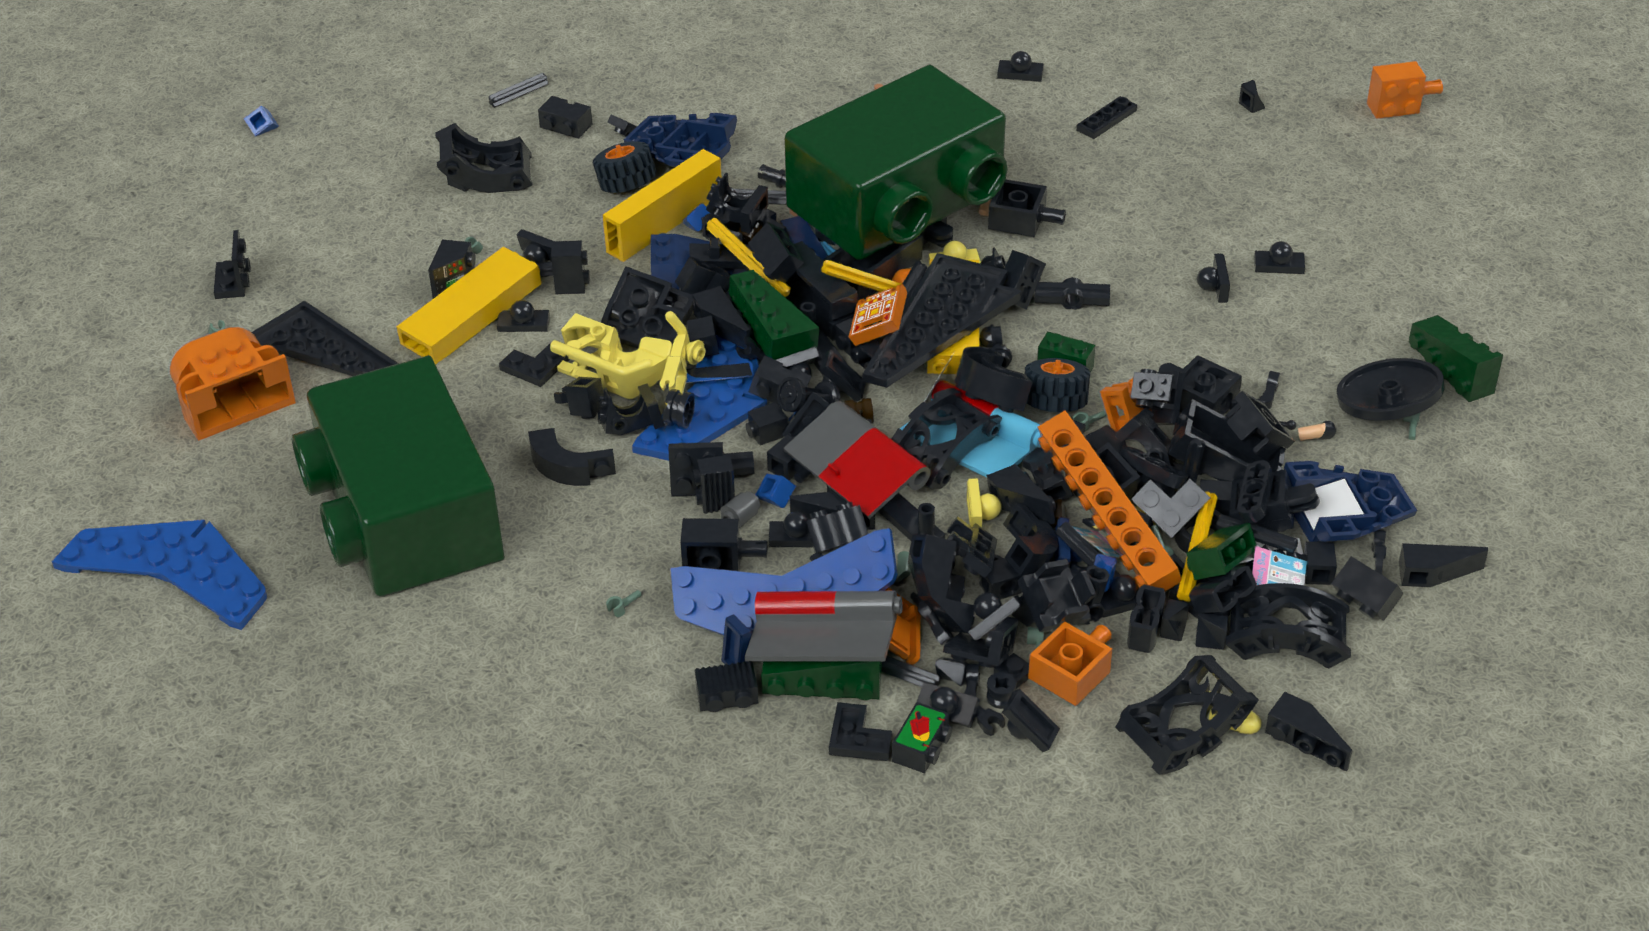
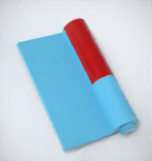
[900,380,1041,478]

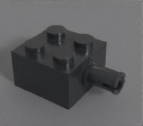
[988,179,1066,237]
[680,518,768,572]

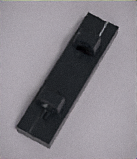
[689,238,753,269]

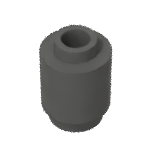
[720,491,760,528]

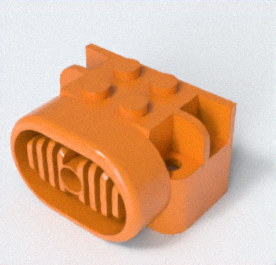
[170,327,296,441]

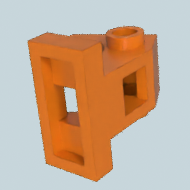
[1100,378,1152,432]

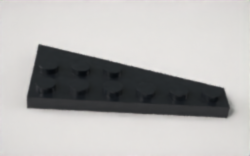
[251,301,399,376]

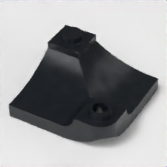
[601,266,693,349]

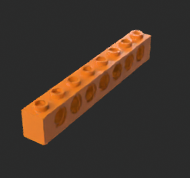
[1038,410,1181,591]

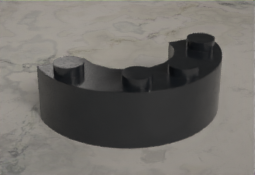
[954,347,1033,413]

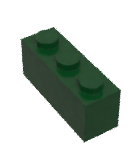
[1186,523,1257,580]

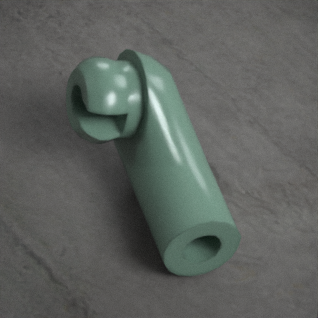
[894,551,911,584]

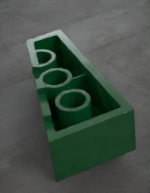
[729,270,819,360]
[1409,315,1503,402]
[761,661,882,700]

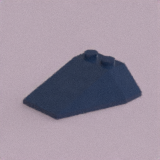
[651,233,750,290]

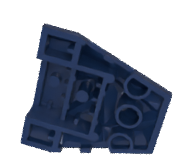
[623,113,737,167]
[1284,461,1418,542]

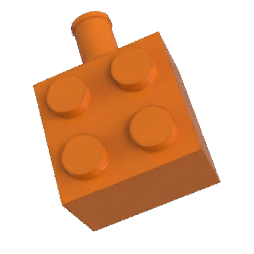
[1367,61,1443,119]
[1028,621,1113,706]

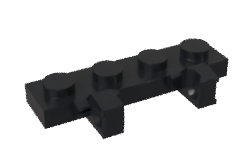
[947,516,998,578]

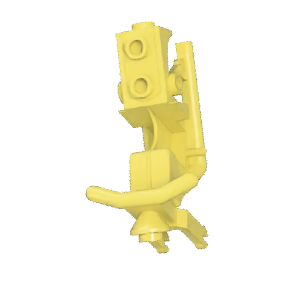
[550,311,706,406]

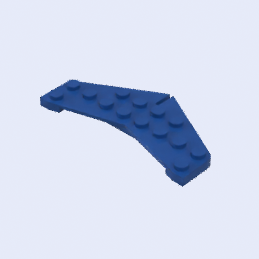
[632,335,767,461]
[52,520,267,630]
[670,528,897,636]

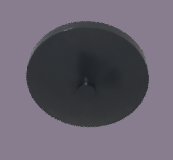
[1337,358,1445,421]

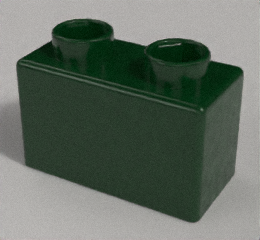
[784,64,1008,260]
[291,355,505,597]

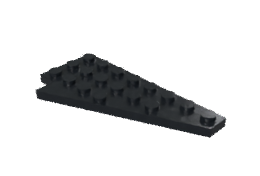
[862,253,1021,388]

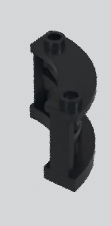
[435,123,533,193]
[891,388,1002,489]
[1226,583,1351,669]
[1115,655,1259,775]

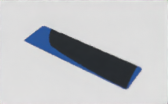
[686,362,753,383]

